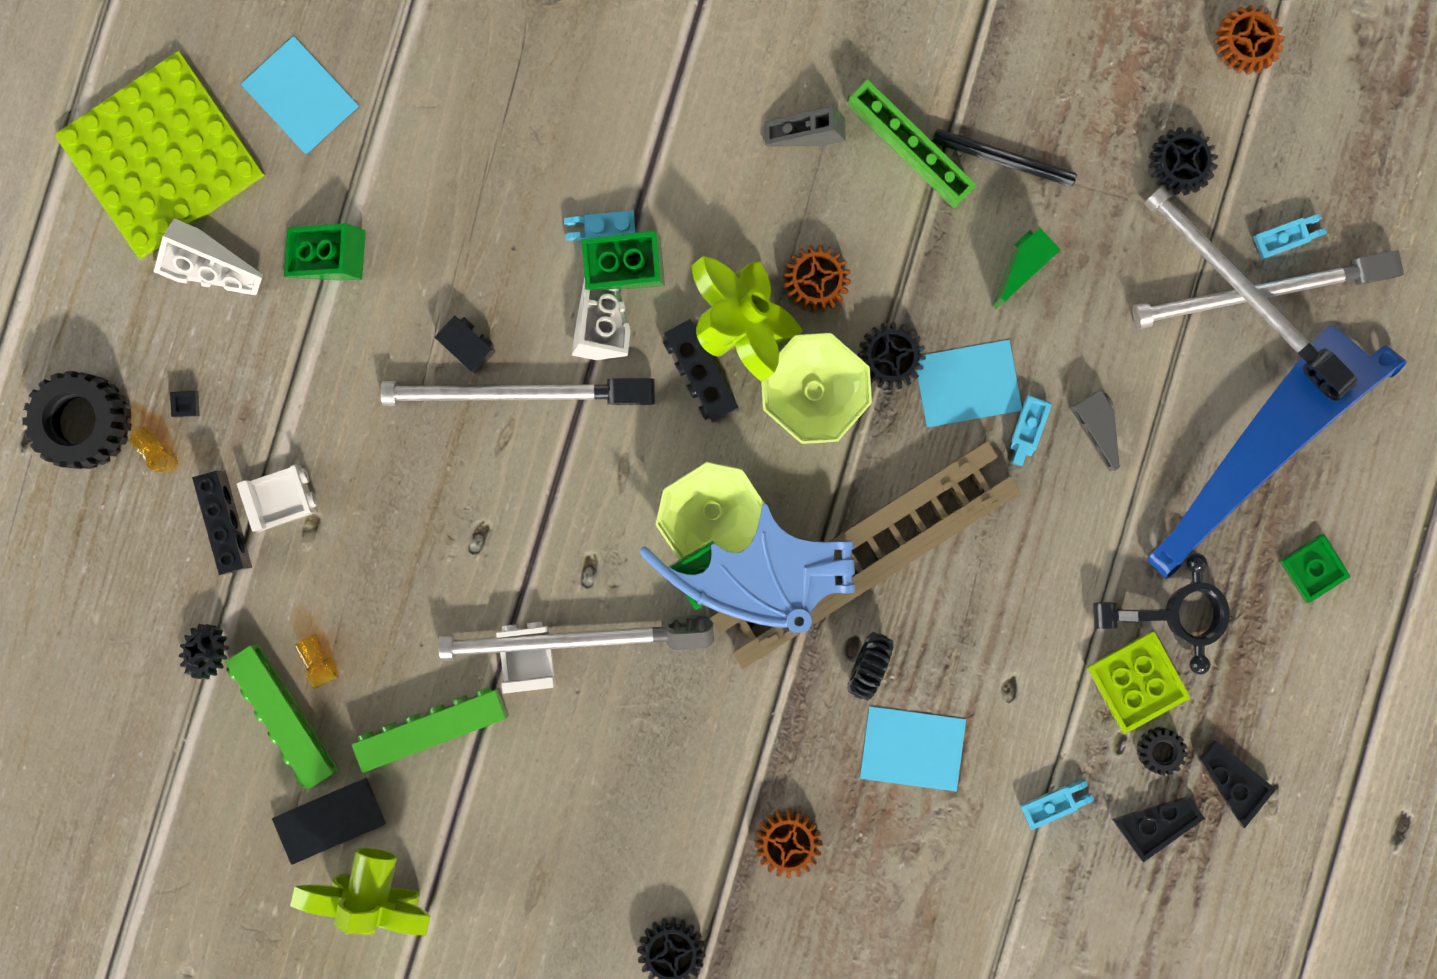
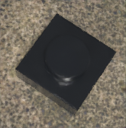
[170,391,200,418]

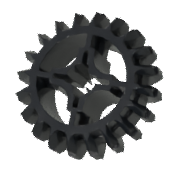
[1148,127,1218,196]
[857,322,926,390]
[847,632,894,701]
[637,917,706,979]

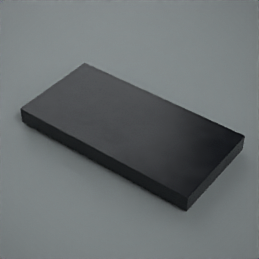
[272,777,386,865]

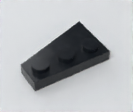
[1198,740,1276,829]
[1112,796,1205,863]

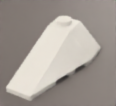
[154,218,263,295]
[572,277,630,360]

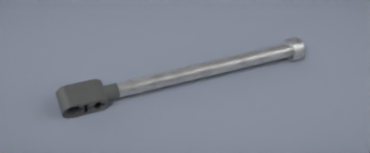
[1132,250,1404,329]
[438,615,714,661]

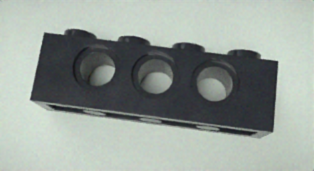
[662,319,739,423]
[192,470,252,575]

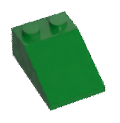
[283,223,366,281]
[992,228,1061,309]
[581,231,665,290]

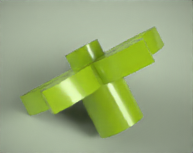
[691,256,803,382]
[290,848,431,936]

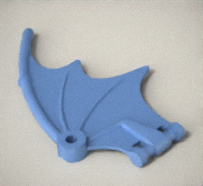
[640,504,855,633]

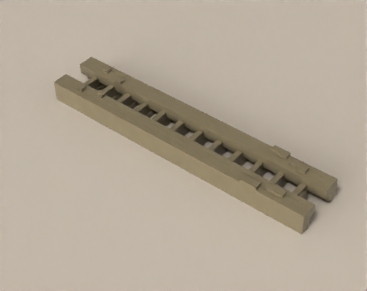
[710,441,1021,669]

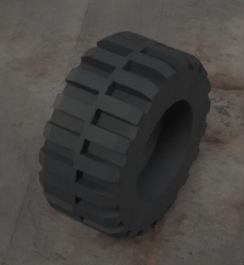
[22,371,132,469]

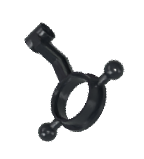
[1093,553,1230,675]

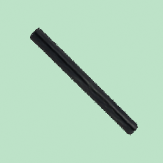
[932,129,1077,187]

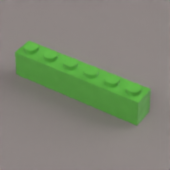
[847,79,977,209]
[225,643,339,790]
[352,686,509,773]

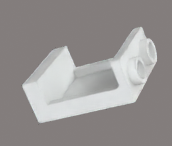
[237,464,317,532]
[496,622,556,694]

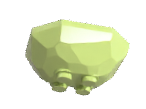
[761,333,872,444]
[656,462,765,560]

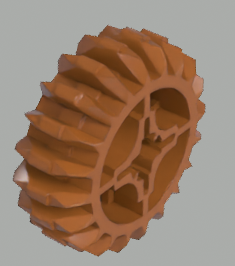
[1214,5,1285,75]
[783,245,851,313]
[754,808,823,879]

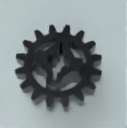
[179,624,229,680]

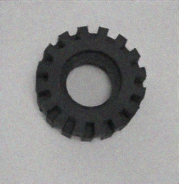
[1137,727,1188,776]

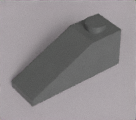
[764,106,846,147]
[1070,390,1120,471]

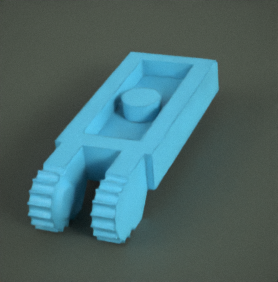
[564,211,636,241]
[1253,214,1327,260]
[1020,779,1094,830]

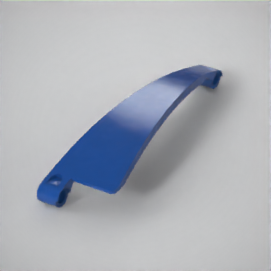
[1147,325,1407,579]

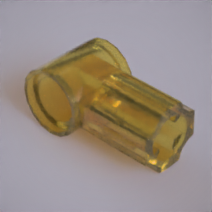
[128,426,178,473]
[294,634,339,689]

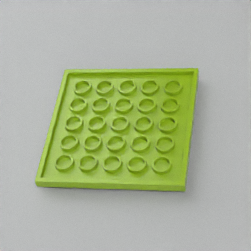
[54,51,265,260]

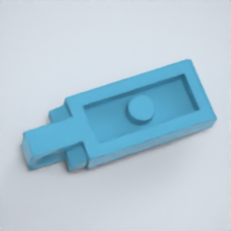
[1009,395,1052,467]

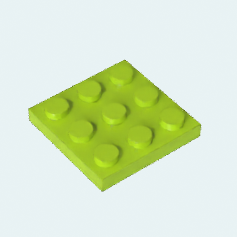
[1086,631,1191,734]

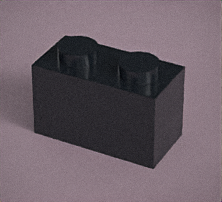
[434,315,495,374]

